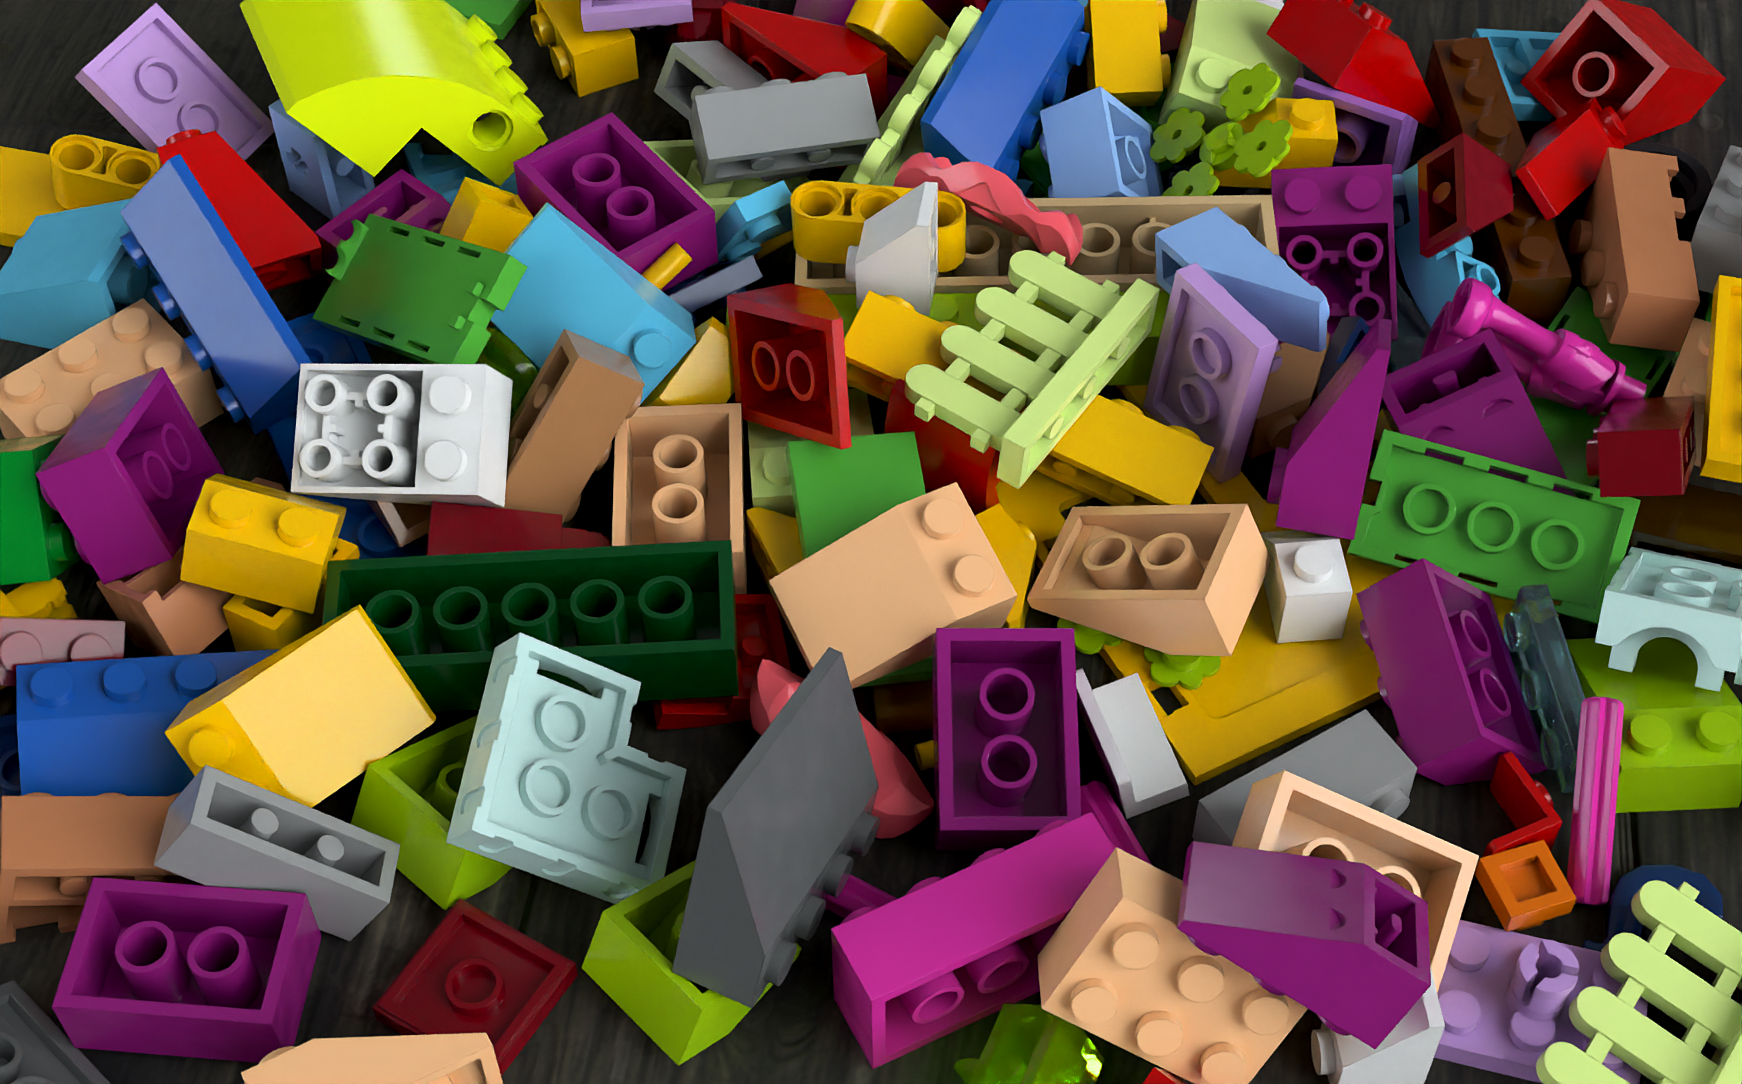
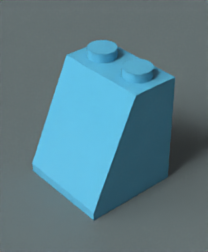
[0,198,162,349]

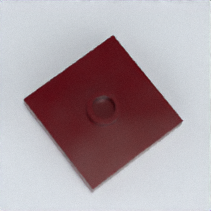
[372,898,578,1077]

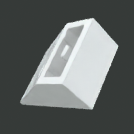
[291,364,513,507]

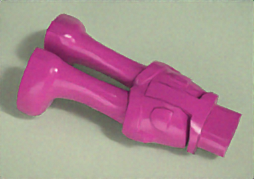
[1419,277,1647,417]

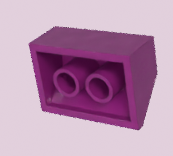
[1356,558,1549,786]

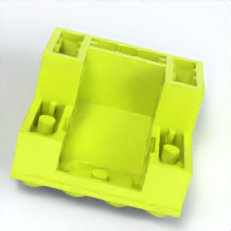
[240,0,548,187]

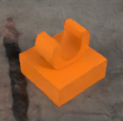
[1474,840,1577,932]

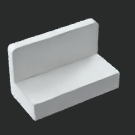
[1076,668,1189,819]

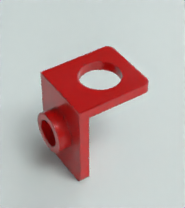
[1482,751,1563,858]

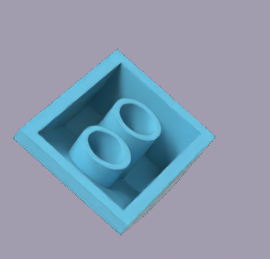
[490,203,697,404]

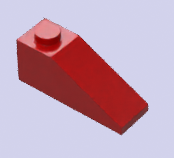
[1515,97,1627,221]

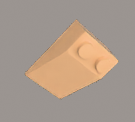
[767,482,1018,689]
[1027,504,1272,656]
[241,1033,503,1084]

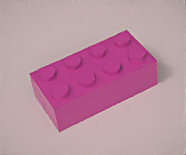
[831,812,1115,1069]

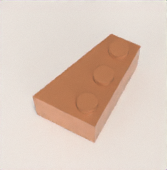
[1569,147,1700,352]
[96,477,286,656]
[0,792,206,944]

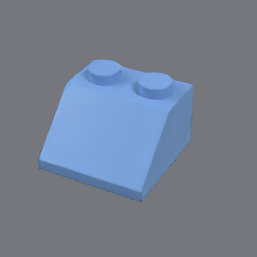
[1039,86,1164,198]

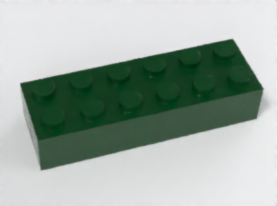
[322,540,739,712]

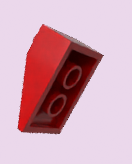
[1266,0,1441,129]
[721,2,888,171]
[727,283,852,450]

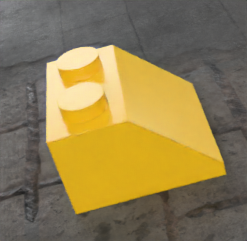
[180,474,347,614]

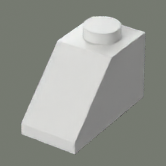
[845,182,938,315]
[1260,530,1353,643]
[1311,967,1445,1084]

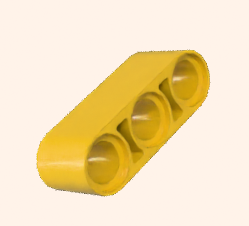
[845,0,950,77]
[49,134,161,210]
[790,180,966,273]

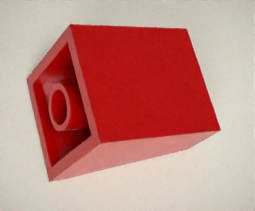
[1520,0,1726,146]
[156,129,322,292]

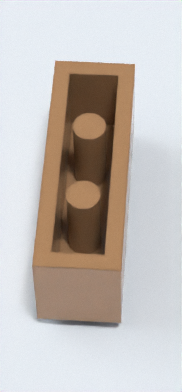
[494,329,645,524]

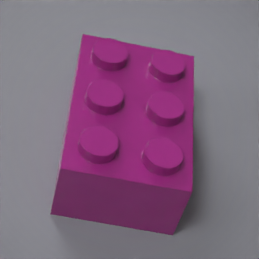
[513,112,718,292]
[35,367,225,584]
[932,628,1081,851]
[52,877,322,1063]

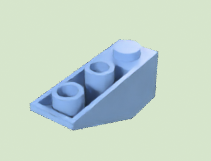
[1155,207,1330,353]

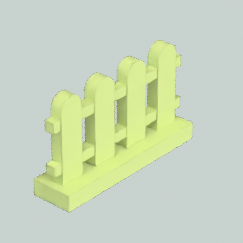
[837,5,983,186]
[904,250,1160,489]
[1536,880,1742,1084]

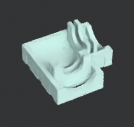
[1595,546,1742,692]
[446,632,686,904]

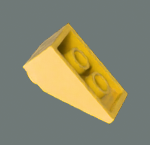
[164,604,437,808]

